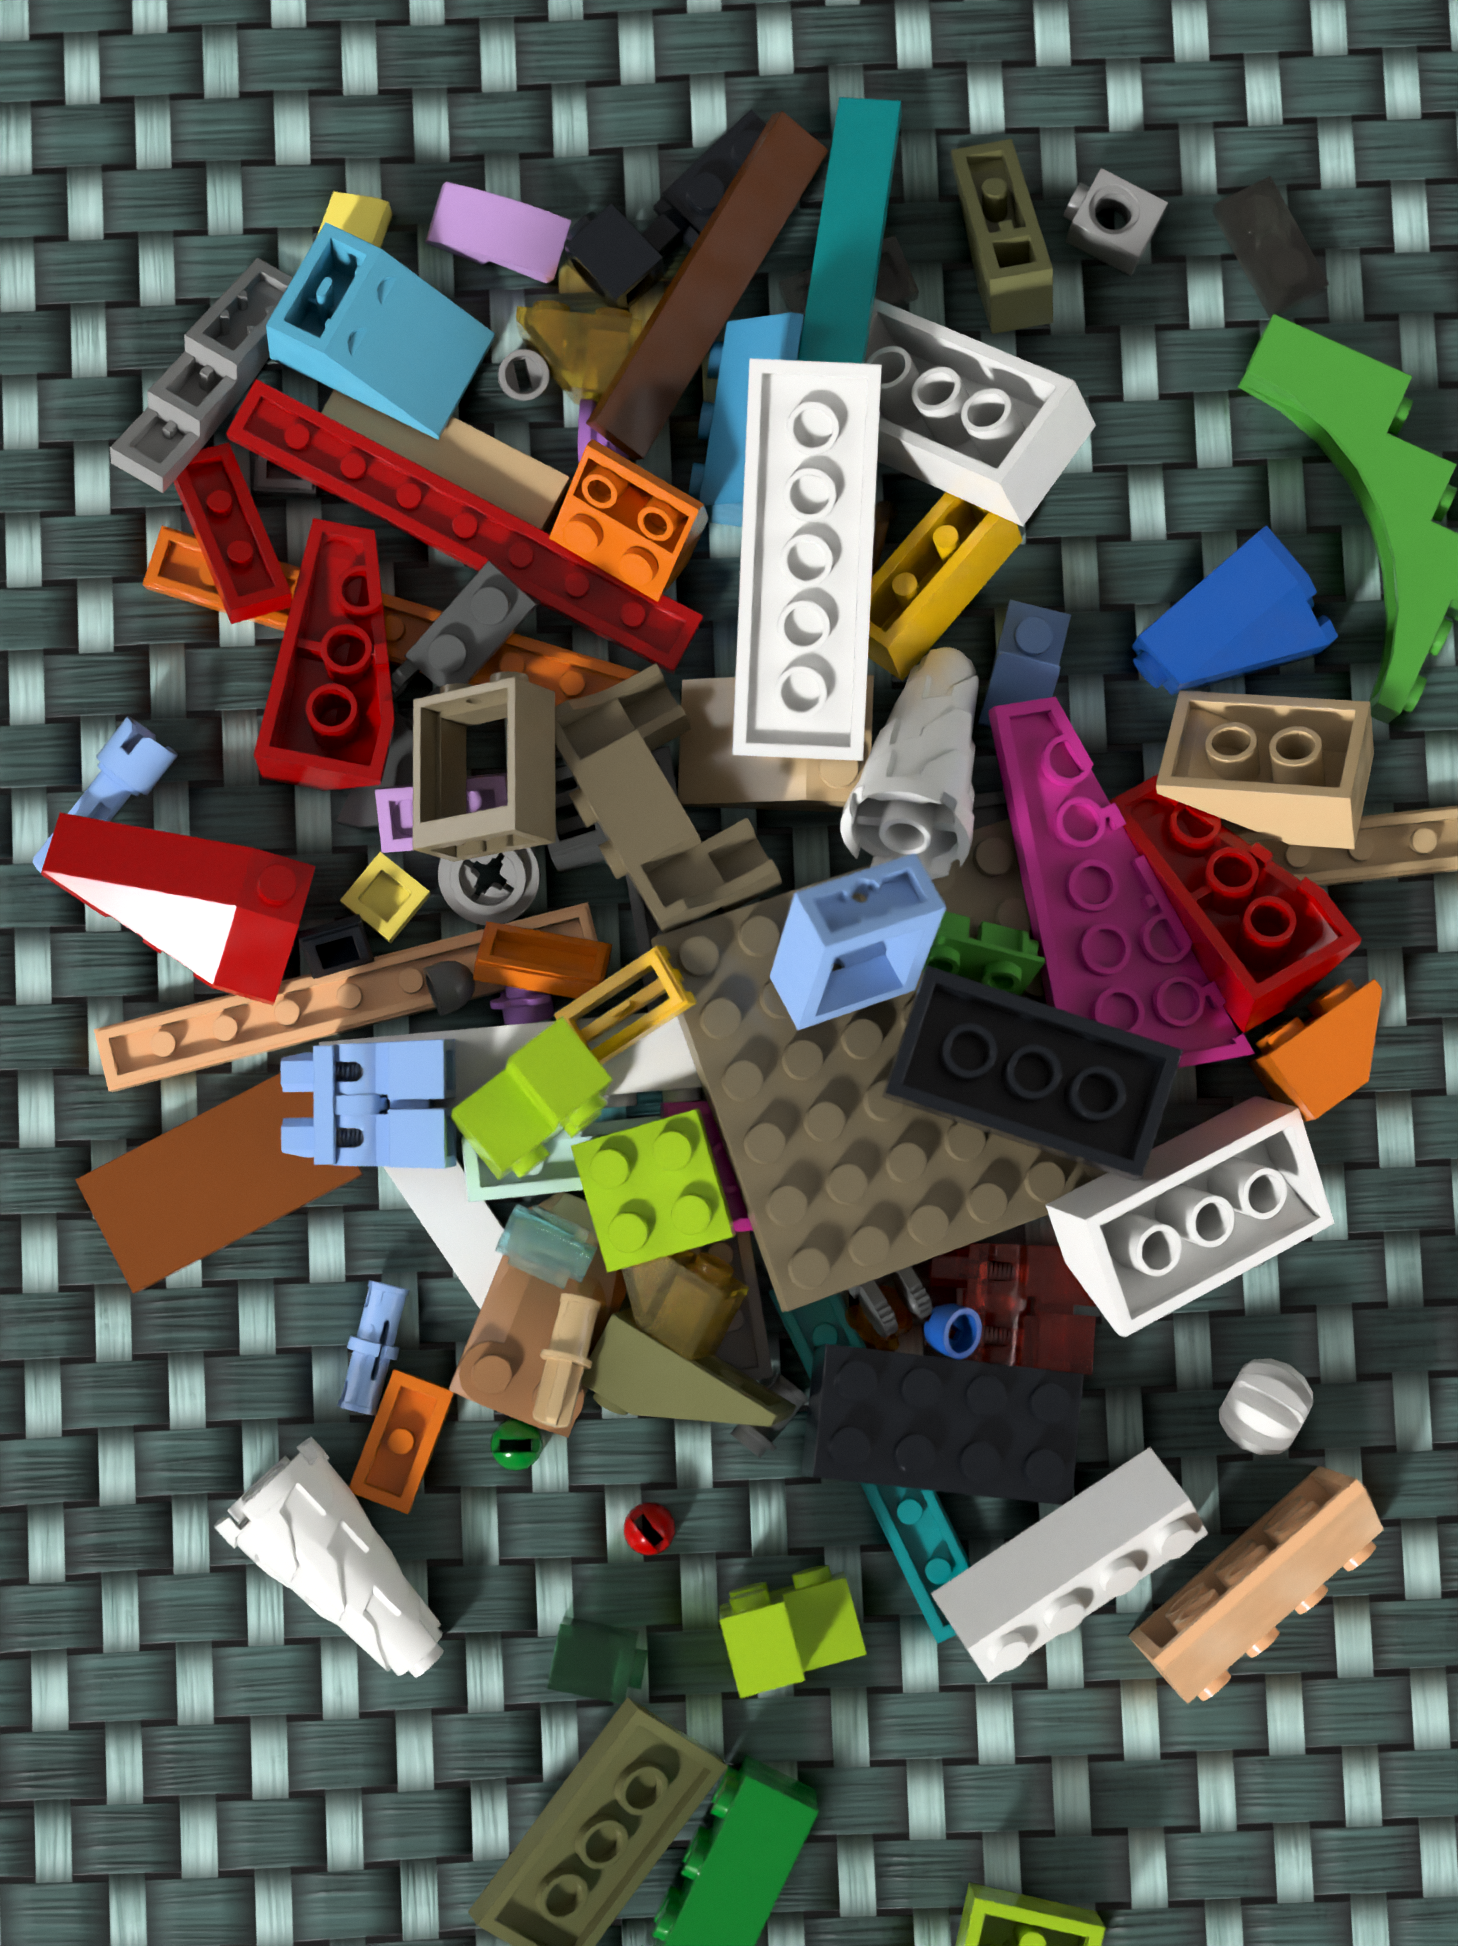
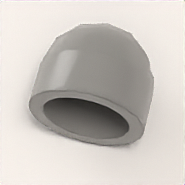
[498,349,549,401]

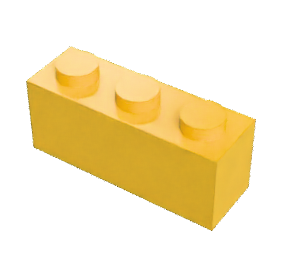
[868,492,1023,681]

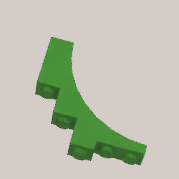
[1238,314,1458,724]

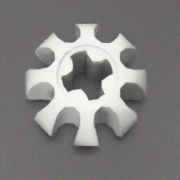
[1219,1358,1313,1455]

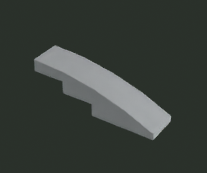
[110,258,293,493]

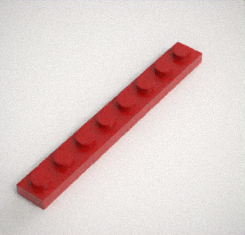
[226,379,703,675]

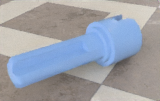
[33,716,178,873]

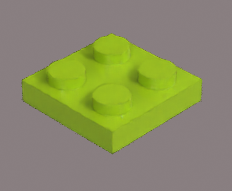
[571,1108,736,1273]

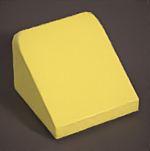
[317,192,393,248]

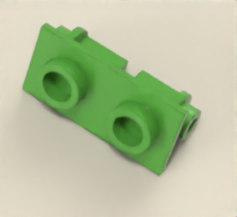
[922,911,1045,996]

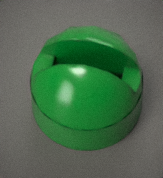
[490,1418,543,1471]

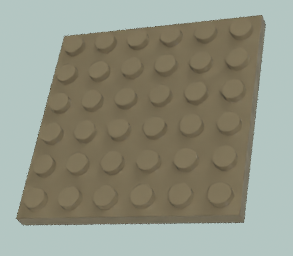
[650,819,1108,1312]

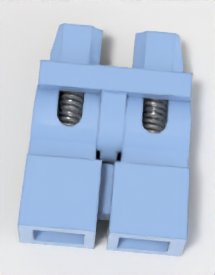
[281,1039,457,1169]

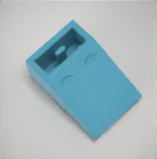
[266,222,495,440]

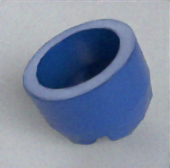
[924,1304,982,1359]

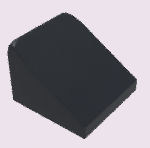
[297,914,375,979]

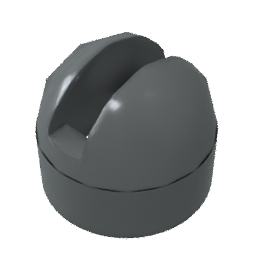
[423,961,475,1016]

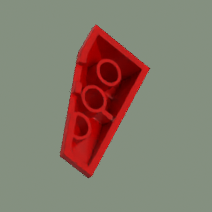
[254,518,395,791]
[1109,774,1362,1033]
[41,812,316,1006]

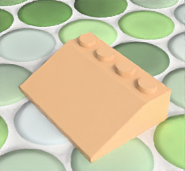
[1128,1466,1384,1704]

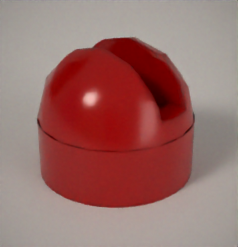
[623,1502,675,1555]

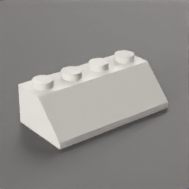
[1046,1096,1335,1337]
[931,1447,1208,1682]

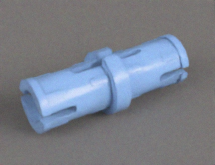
[337,1280,410,1416]

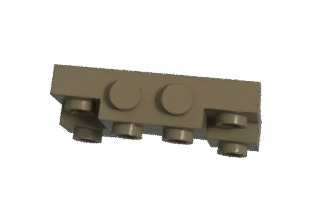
[555,663,782,934]

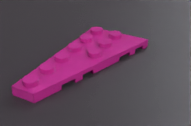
[988,697,1255,1069]

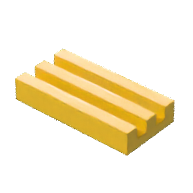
[553,946,697,1065]

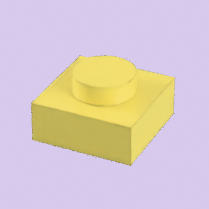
[340,852,431,943]

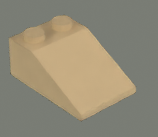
[678,675,874,812]
[1156,690,1374,849]

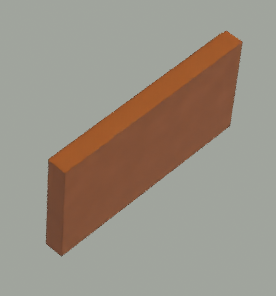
[75,1073,364,1293]

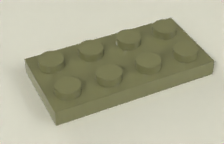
[468,1697,728,1946]

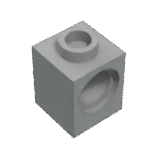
[1063,168,1168,276]

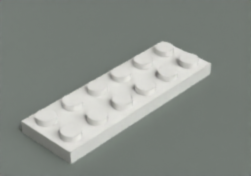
[732,359,882,761]

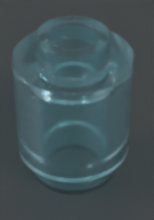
[495,1204,598,1290]

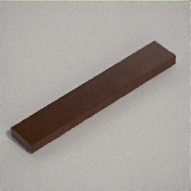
[586,111,829,461]

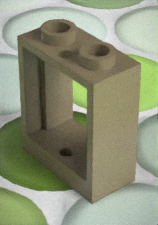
[413,672,556,862]

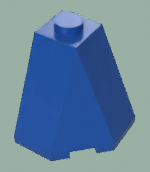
[1131,525,1338,695]

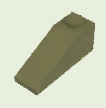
[951,139,1053,334]
[581,1307,796,1427]

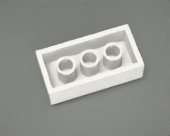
[865,298,1096,526]

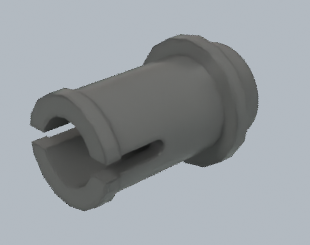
[730,1372,809,1458]

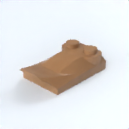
[448,1192,637,1438]

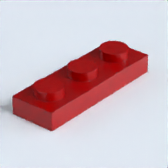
[173,442,292,624]

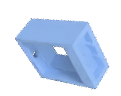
[770,853,946,1030]

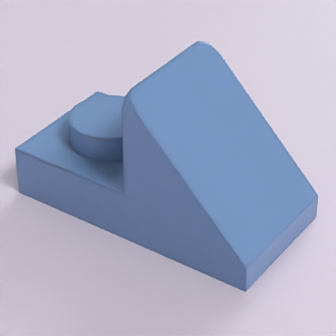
[978,599,1071,728]

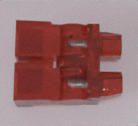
[924,1243,1096,1375]

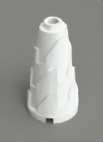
[840,647,979,879]
[214,1437,444,1678]

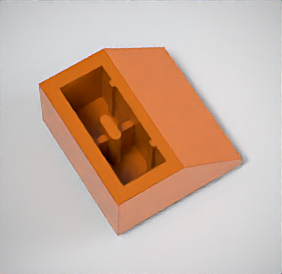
[549,439,708,602]
[1248,979,1383,1122]

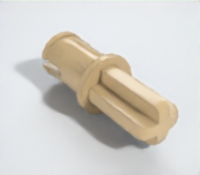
[533,1293,601,1428]

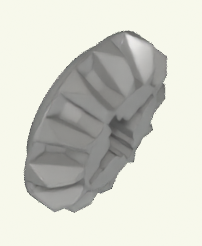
[438,847,541,925]

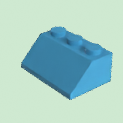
[689,312,804,527]

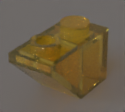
[516,301,644,404]
[622,1250,749,1361]

